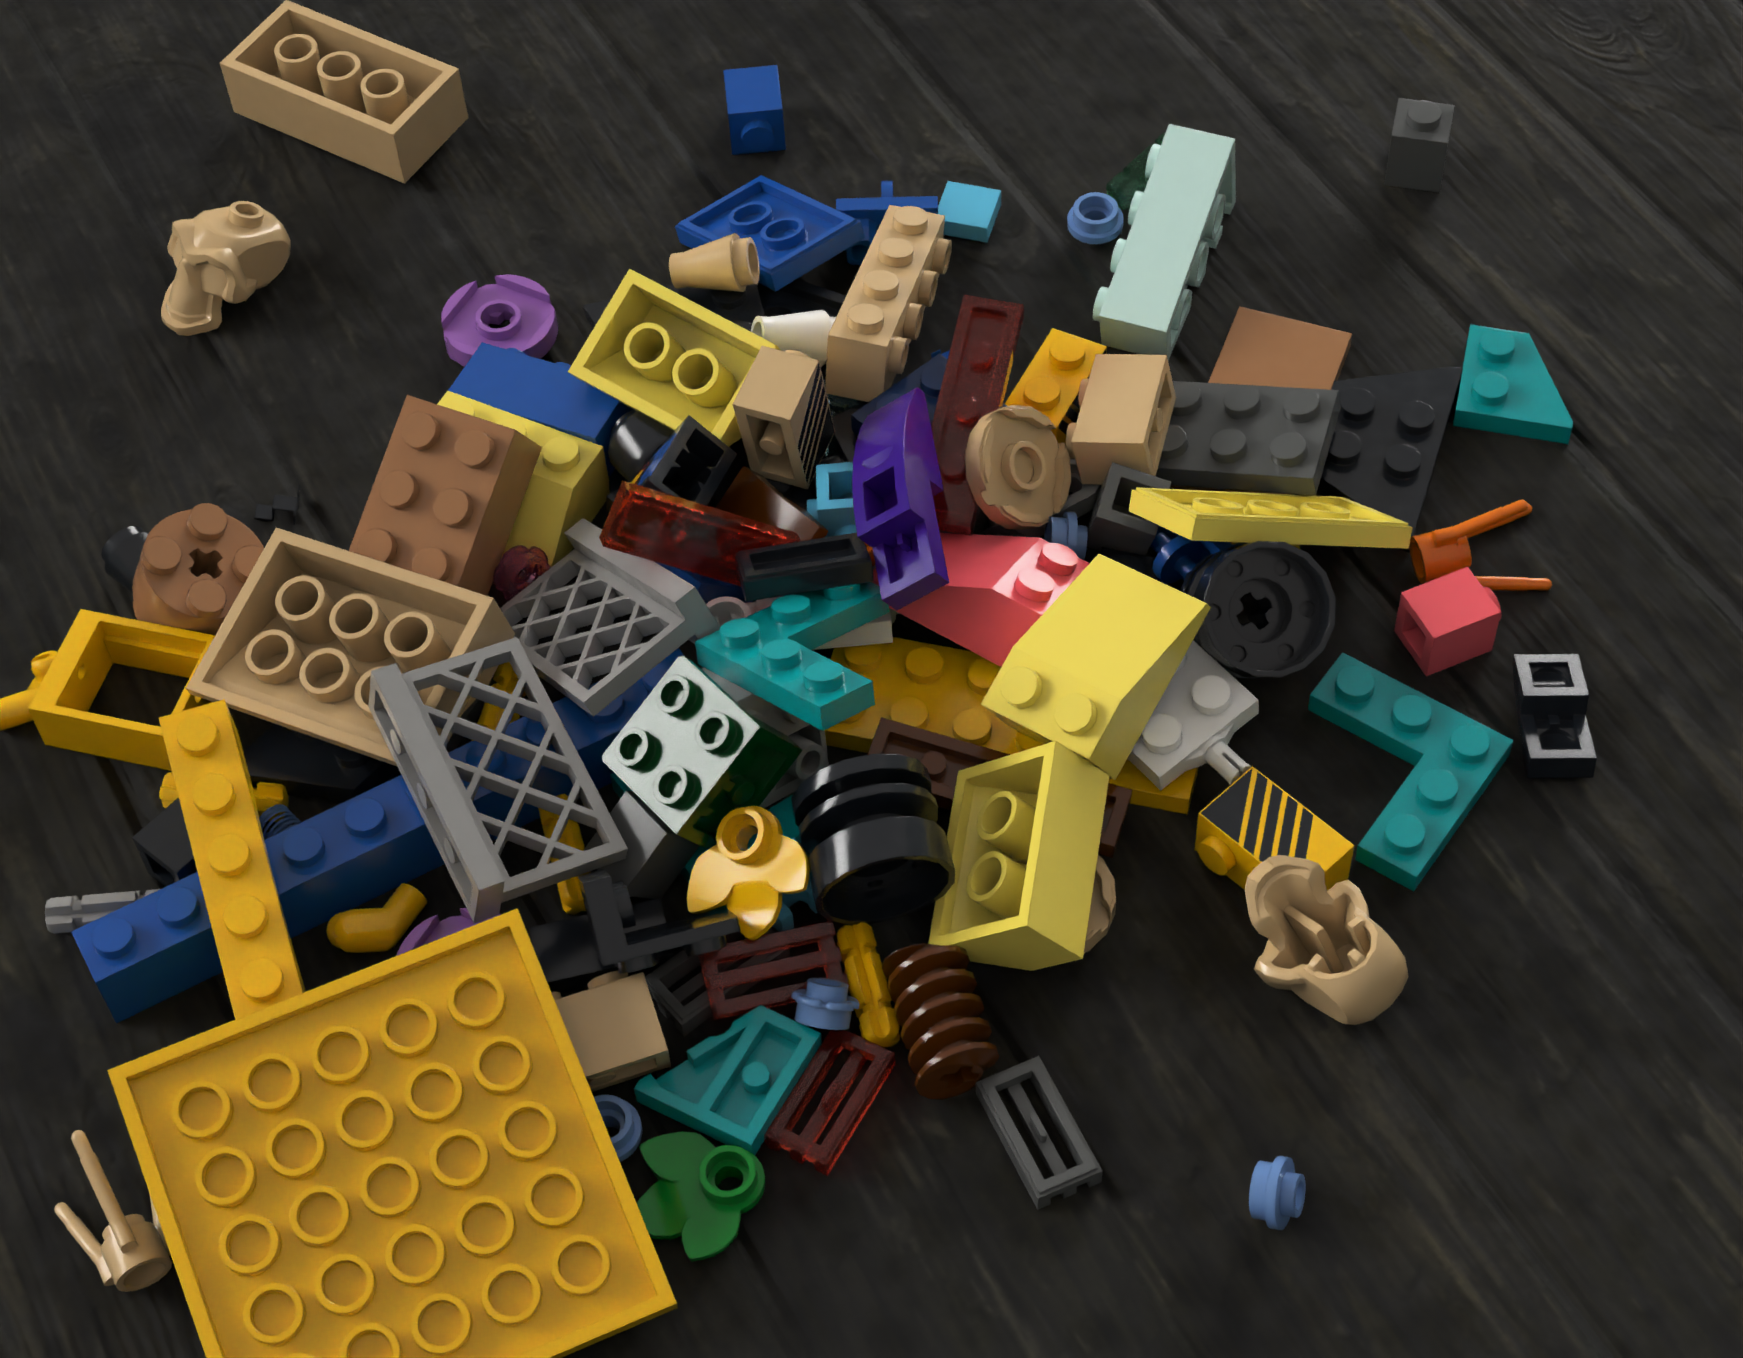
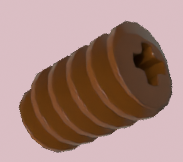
[882,943,999,1100]

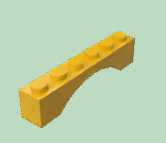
[158,699,306,1019]

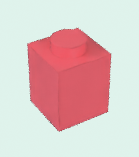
[1394,567,1501,676]

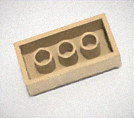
[220,0,468,184]

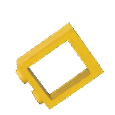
[28,609,215,771]

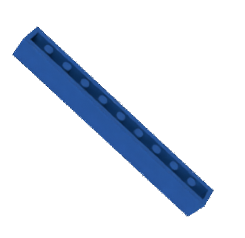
[71,648,684,1024]

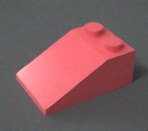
[872,533,1090,667]

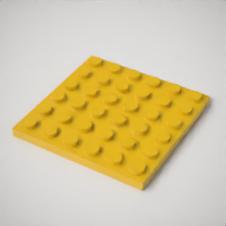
[107,908,678,1358]

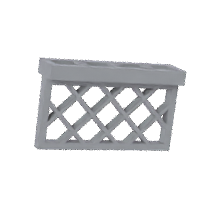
[500,518,720,717]
[368,637,628,923]

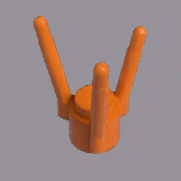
[1409,499,1552,591]

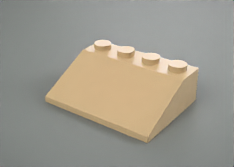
[185,528,515,766]

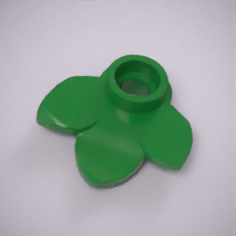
[637,1131,765,1262]

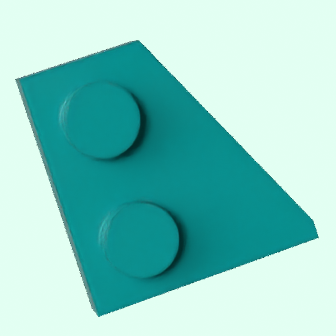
[1453,324,1573,444]
[634,1005,822,1155]

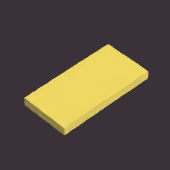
[1129,487,1412,549]

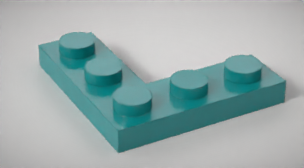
[695,582,889,731]
[1308,652,1513,892]

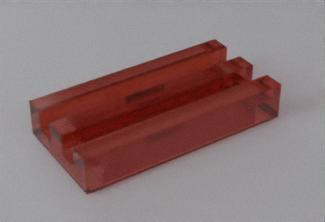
[698,921,849,1020]
[764,1030,895,1176]

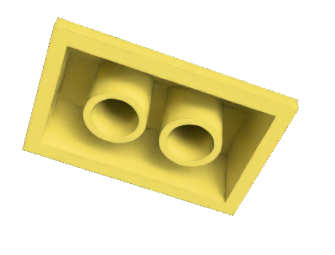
[568,269,780,447]
[437,391,610,575]
[928,741,1109,971]

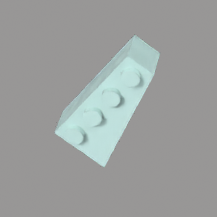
[1093,124,1236,360]

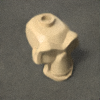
[161,201,291,336]
[1245,855,1408,1025]

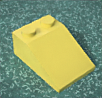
[981,554,1211,780]

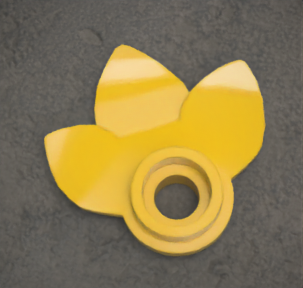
[687,806,810,941]

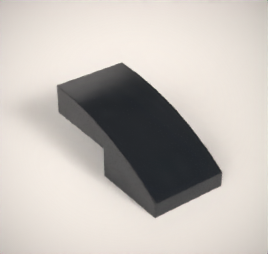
[1512,654,1597,778]

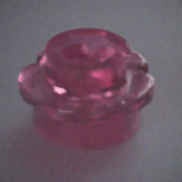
[493,545,551,601]

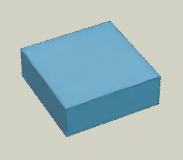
[938,181,1001,243]

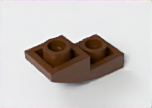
[711,466,829,549]

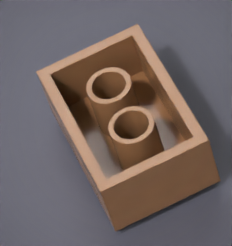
[349,395,542,596]

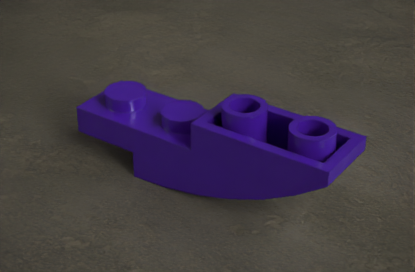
[852,387,949,611]

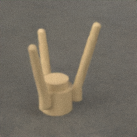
[54,1130,172,1292]

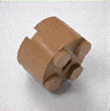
[132,503,264,635]

